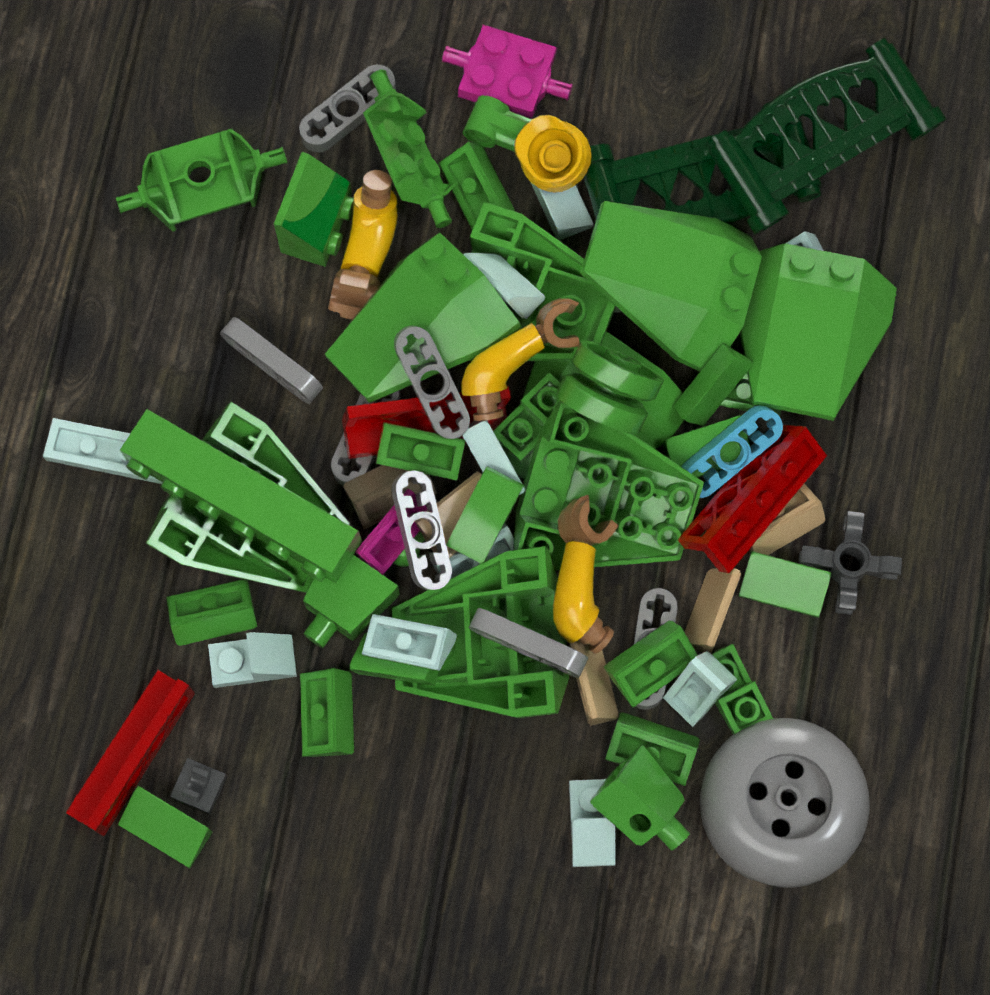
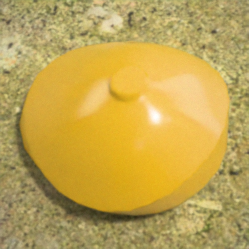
[514,115,591,193]

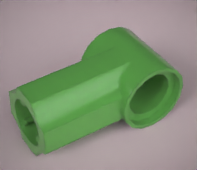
[463,95,532,152]

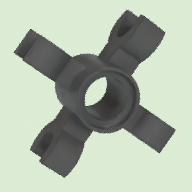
[798,511,902,615]

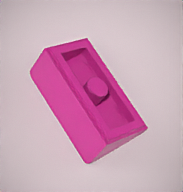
[355,489,427,575]

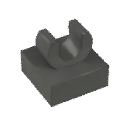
[170,758,228,815]

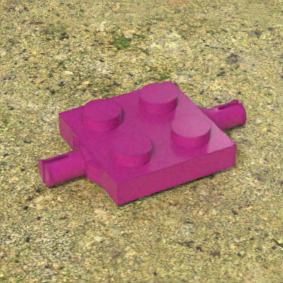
[442,25,573,119]

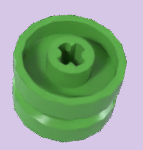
[556,340,664,434]

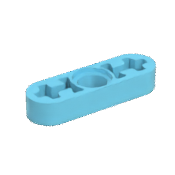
[681,405,783,498]

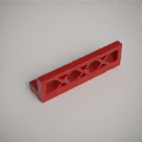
[342,386,511,459]
[678,425,827,573]
[66,670,195,837]

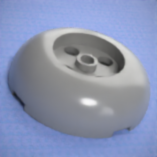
[700,718,870,888]

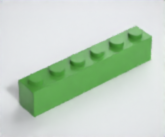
[120,409,362,583]

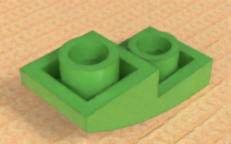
[493,372,561,464]
[446,466,524,564]
[711,644,773,734]

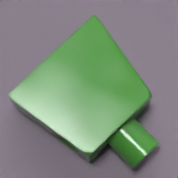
[303,555,400,648]
[589,745,690,851]

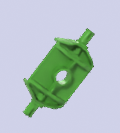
[363,69,458,228]
[116,129,287,231]

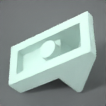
[208,632,297,688]
[663,651,737,727]
[569,779,615,867]

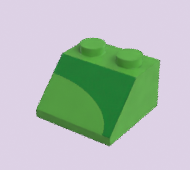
[274,152,354,267]

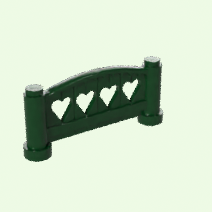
[706,38,947,235]
[584,100,822,224]

